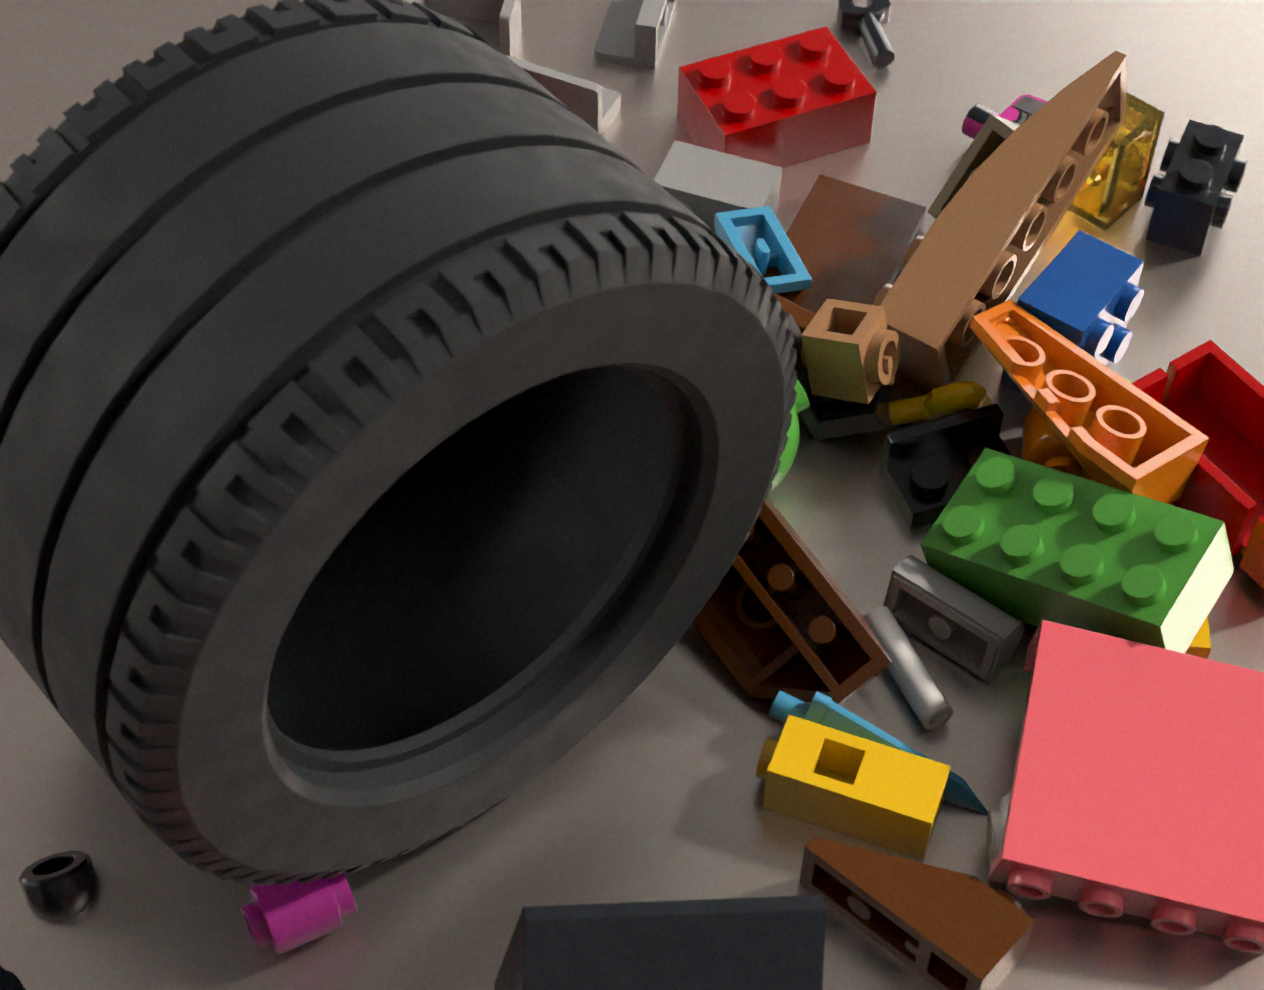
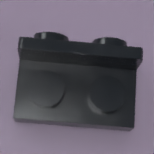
[879,403,1012,530]

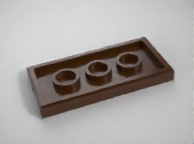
[762,174,927,314]

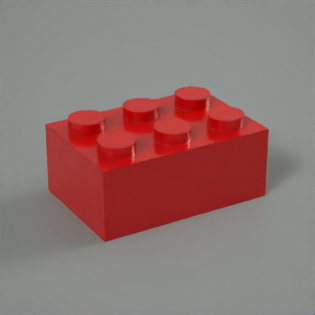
[677,26,877,168]

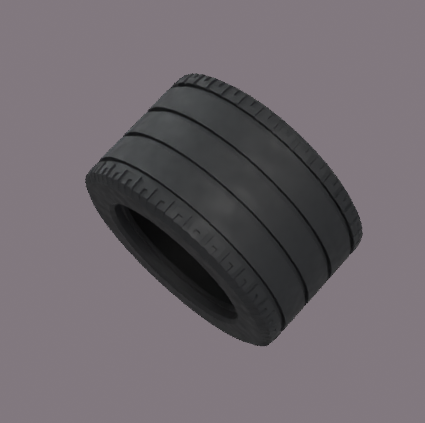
[0,0,797,886]

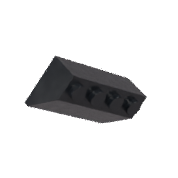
[494,895,826,990]

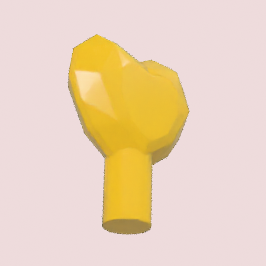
[889,381,991,426]

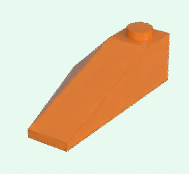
[969,299,1209,504]

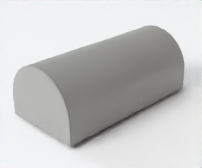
[883,555,1025,683]

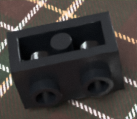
[1144,119,1248,256]

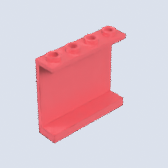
[988,620,1264,953]

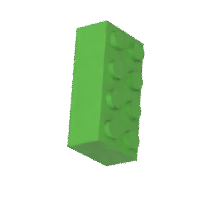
[920,448,1234,653]

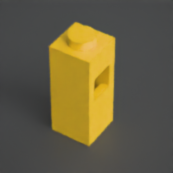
[756,715,951,860]

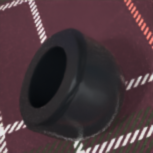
[19,851,97,920]

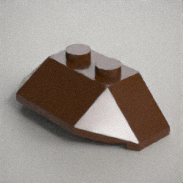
[693,498,893,705]

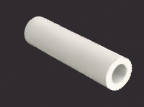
[863,606,953,730]

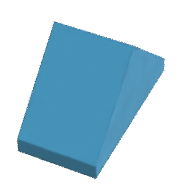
[714,206,812,294]

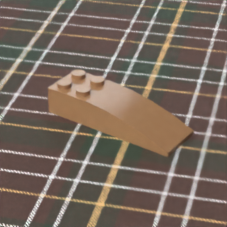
[873,51,1127,392]

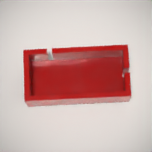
[1131,339,1264,589]

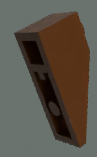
[799,837,1035,990]

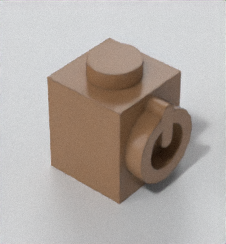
[801,298,901,404]

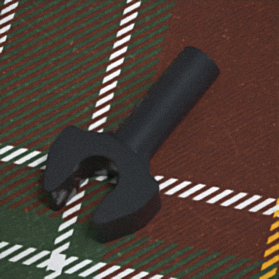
[837,0,895,67]

